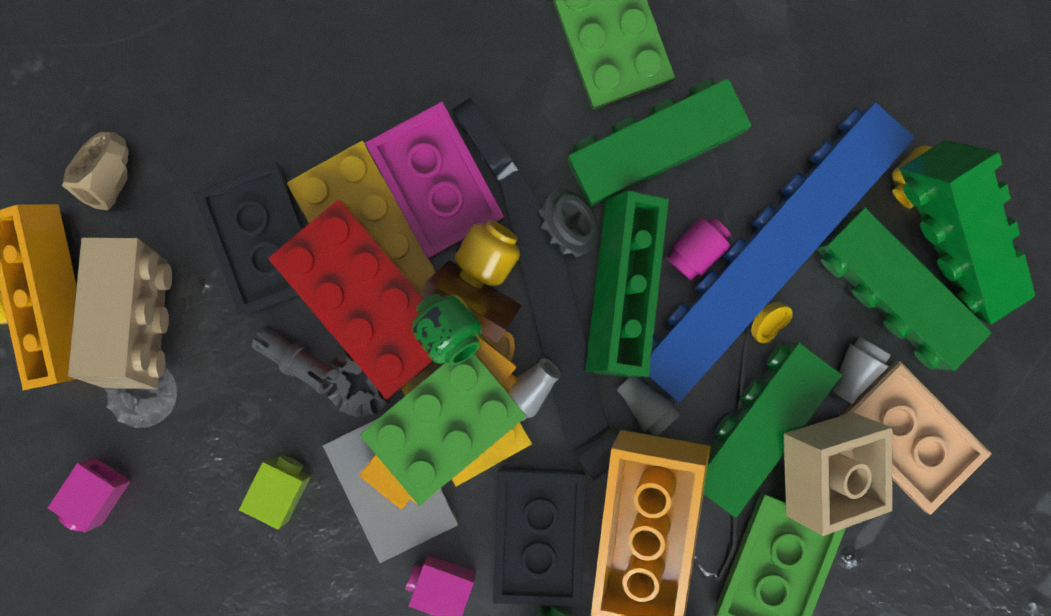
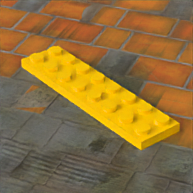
[287,141,532,487]

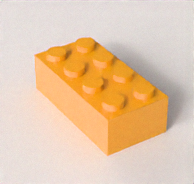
[591,430,710,616]

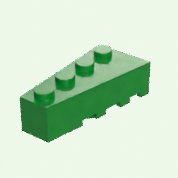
[899,140,1035,325]

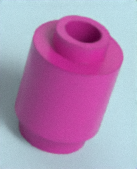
[666,217,731,281]

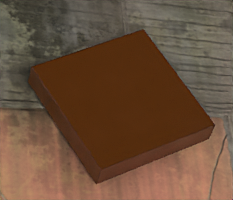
[419,260,522,343]

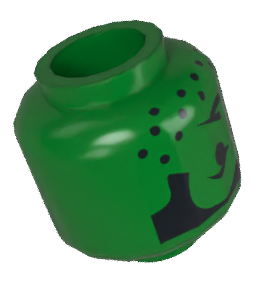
[411,294,483,366]

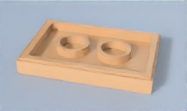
[840,361,992,515]

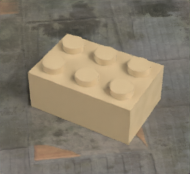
[68,238,172,389]

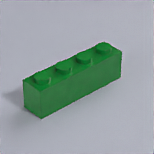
[567,78,752,207]
[585,191,669,377]
[816,208,992,371]
[704,342,842,518]

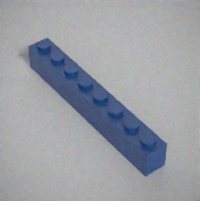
[648,102,915,403]

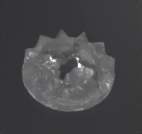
[104,367,177,428]

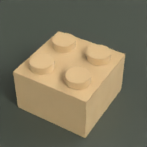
[784,412,892,536]

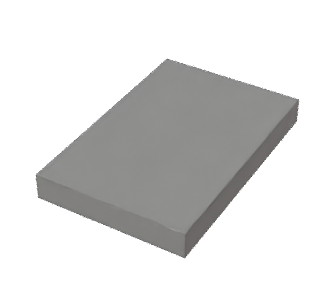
[323,417,459,563]

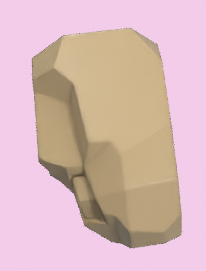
[62,132,129,210]

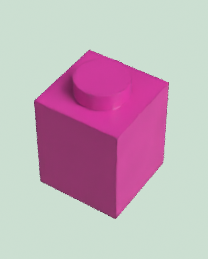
[48,458,131,533]
[405,555,476,616]

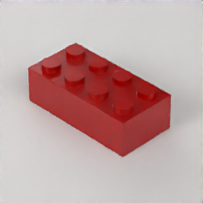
[268,199,434,399]

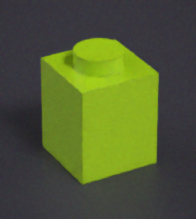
[239,455,311,530]

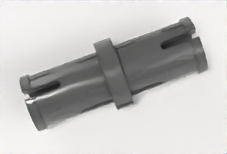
[252,326,338,394]

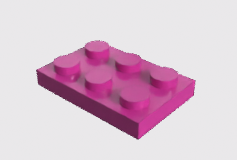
[365,102,505,259]

